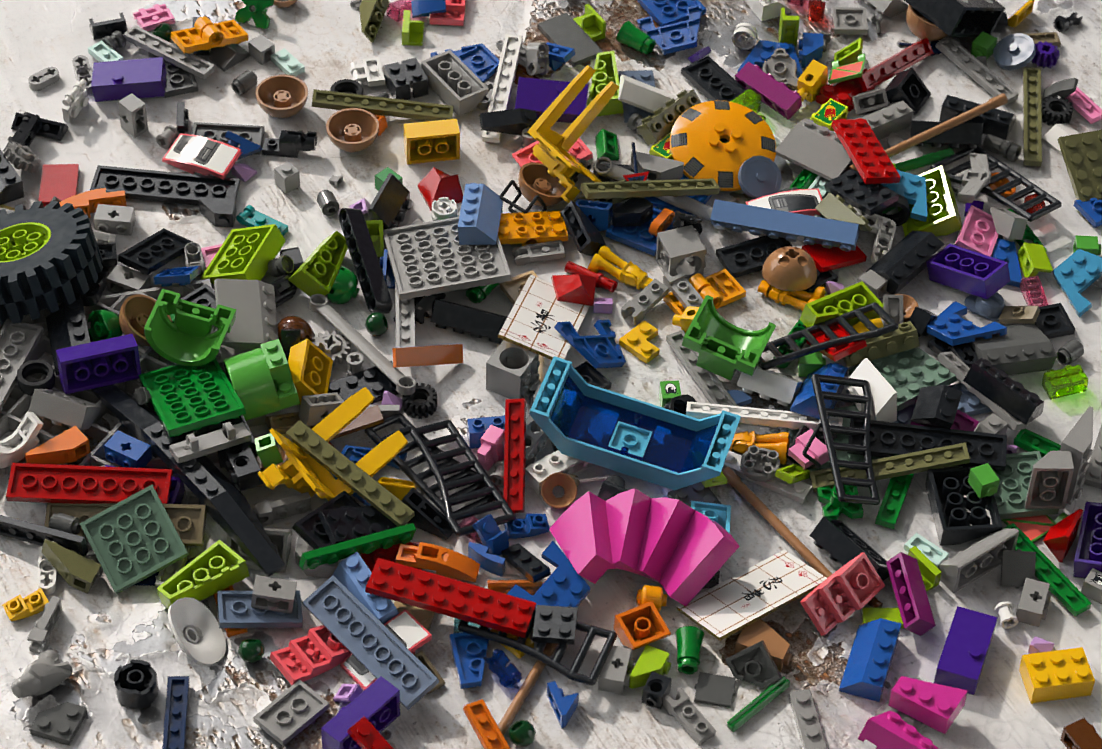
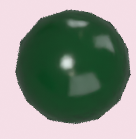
[152,23,174,42]
[365,312,388,336]
[238,639,265,663]
[509,720,536,747]

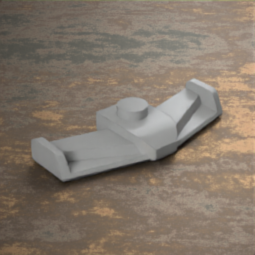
[958,153,991,203]

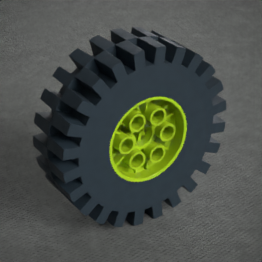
[0,201,103,325]

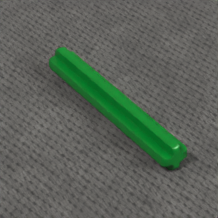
[896,148,955,172]
[727,677,790,732]

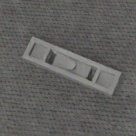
[170,422,251,464]

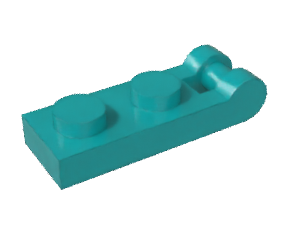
[236,205,289,236]

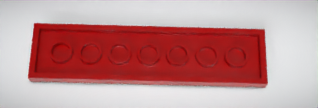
[6,463,173,504]
[365,558,536,638]

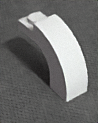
[0,411,43,469]

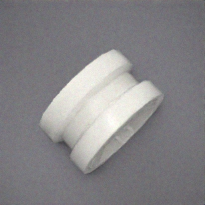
[732,23,758,50]
[432,197,457,221]

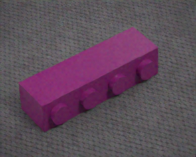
[735,62,802,120]
[886,552,936,636]

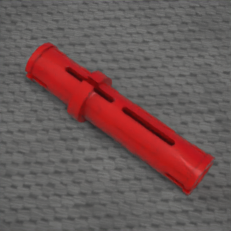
[564,261,618,293]

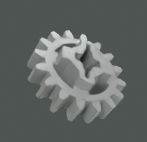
[3,142,41,173]
[312,331,351,366]

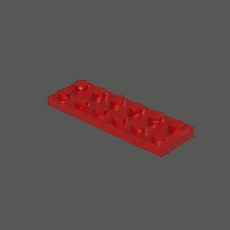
[831,118,901,184]

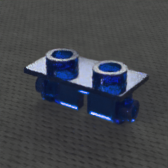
[483,648,522,689]

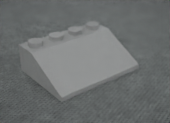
[775,118,853,181]
[214,279,279,351]
[1060,406,1093,505]

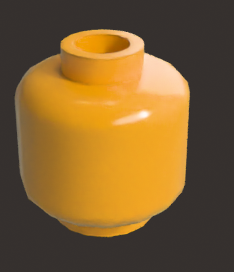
[636,585,667,612]

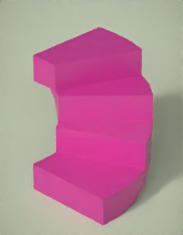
[549,488,740,606]

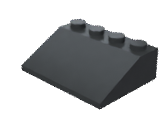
[968,324,1057,376]

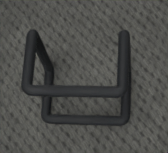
[500,180,547,213]
[786,423,837,469]

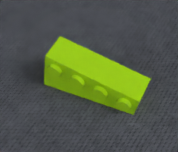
[587,51,623,117]
[288,231,348,297]
[800,281,883,328]
[156,540,250,609]

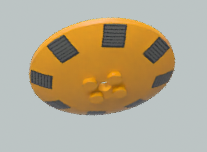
[670,100,776,191]

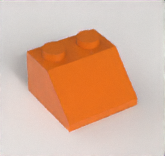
[613,601,671,650]

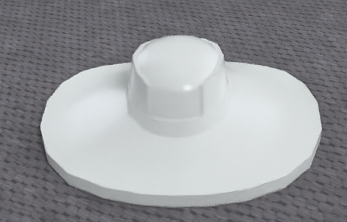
[168,597,226,666]

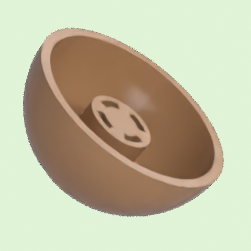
[906,5,948,41]
[255,75,308,118]
[326,108,379,152]
[518,163,566,207]
[762,246,817,292]
[119,294,172,347]

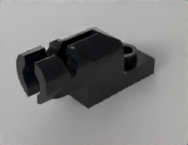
[262,130,317,158]

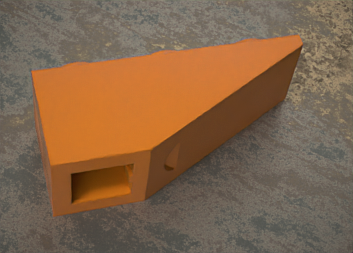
[25,426,91,464]

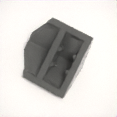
[209,44,250,71]

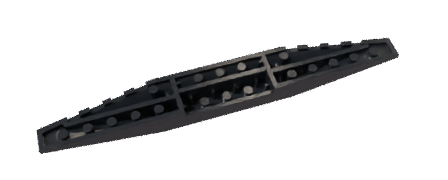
[91,384,285,577]

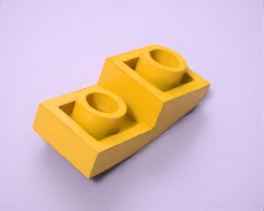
[2,588,49,621]

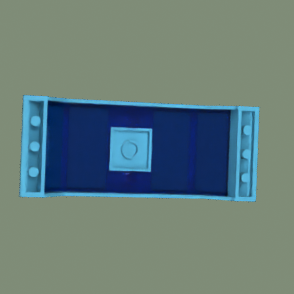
[529,356,741,490]

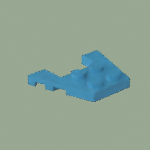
[881,170,927,222]
[1052,249,1102,317]

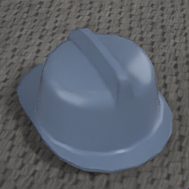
[964,292,1006,321]

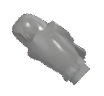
[11,650,72,698]

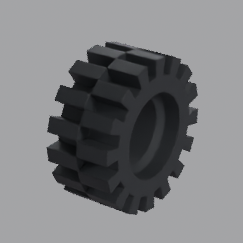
[1041,96,1073,127]
[402,383,437,419]

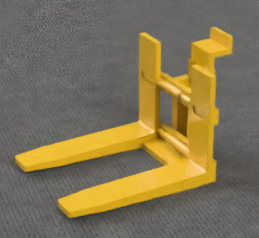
[528,65,619,204]
[258,387,408,501]

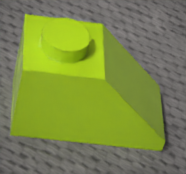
[629,645,671,689]

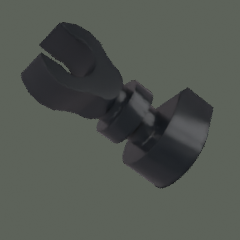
[1053,13,1082,32]

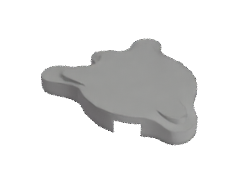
[763,48,798,89]

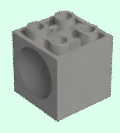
[656,225,707,280]
[486,338,540,399]

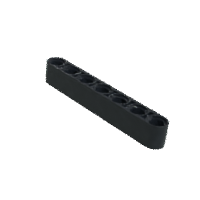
[339,208,392,314]

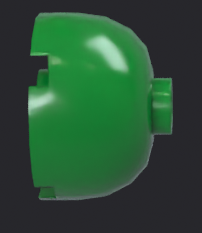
[327,266,360,304]
[87,310,123,342]

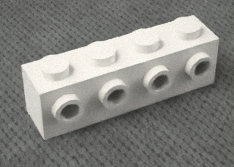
[525,434,602,496]

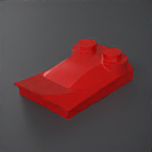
[815,68,875,113]

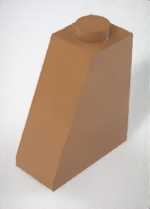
[735,617,792,672]

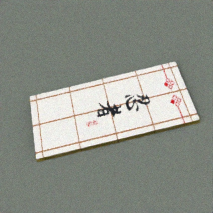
[498,274,590,360]
[677,550,827,641]

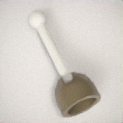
[568,474,611,487]

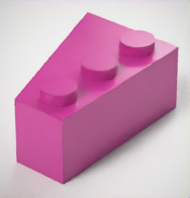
[888,676,968,734]
[858,710,939,749]

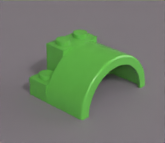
[144,289,236,366]
[682,295,776,381]
[223,339,300,421]

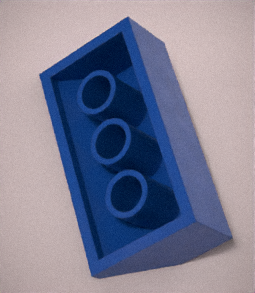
[790,363,848,419]
[839,618,901,702]

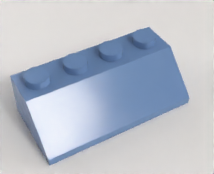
[458,183,504,245]
[332,552,399,625]

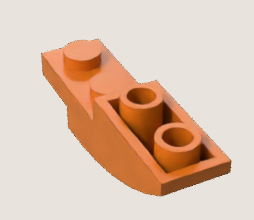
[59,188,126,218]
[396,542,480,582]

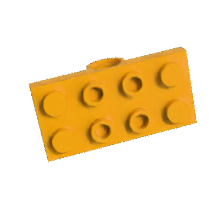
[171,16,248,54]
[498,211,568,246]
[663,269,746,315]

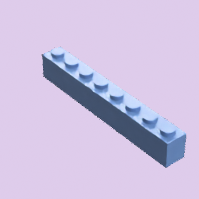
[710,199,860,252]

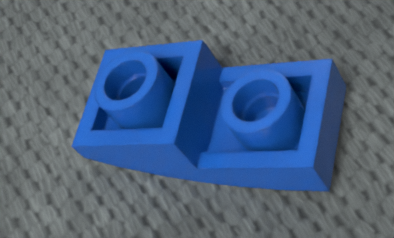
[411,0,446,18]
[504,514,550,539]
[468,542,505,577]

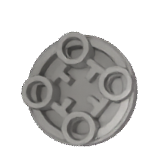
[740,445,780,482]

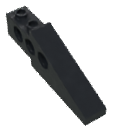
[217,415,263,491]

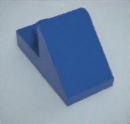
[546,42,575,71]
[225,131,262,160]
[473,514,509,556]
[547,681,579,728]

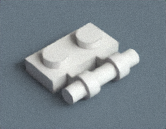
[350,57,385,88]
[62,79,89,123]

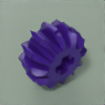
[1032,41,1060,69]

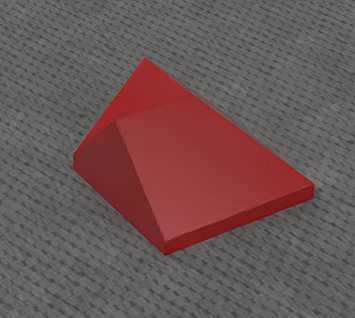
[417,167,463,211]
[551,275,596,306]
[1043,509,1083,563]

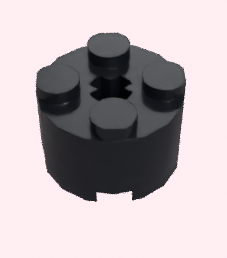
[114,660,158,710]

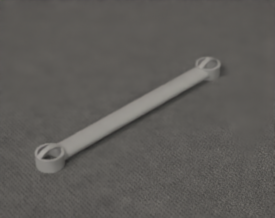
[594,157,737,234]
[309,294,416,395]

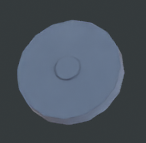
[993,33,1036,70]
[738,156,782,199]

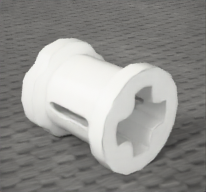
[995,601,1018,629]

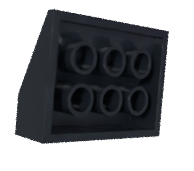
[925,466,1002,546]

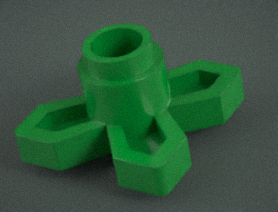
[235,0,274,29]
[817,485,864,520]

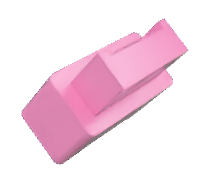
[477,425,505,471]
[788,429,829,470]

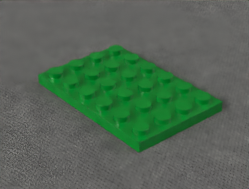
[138,358,246,437]

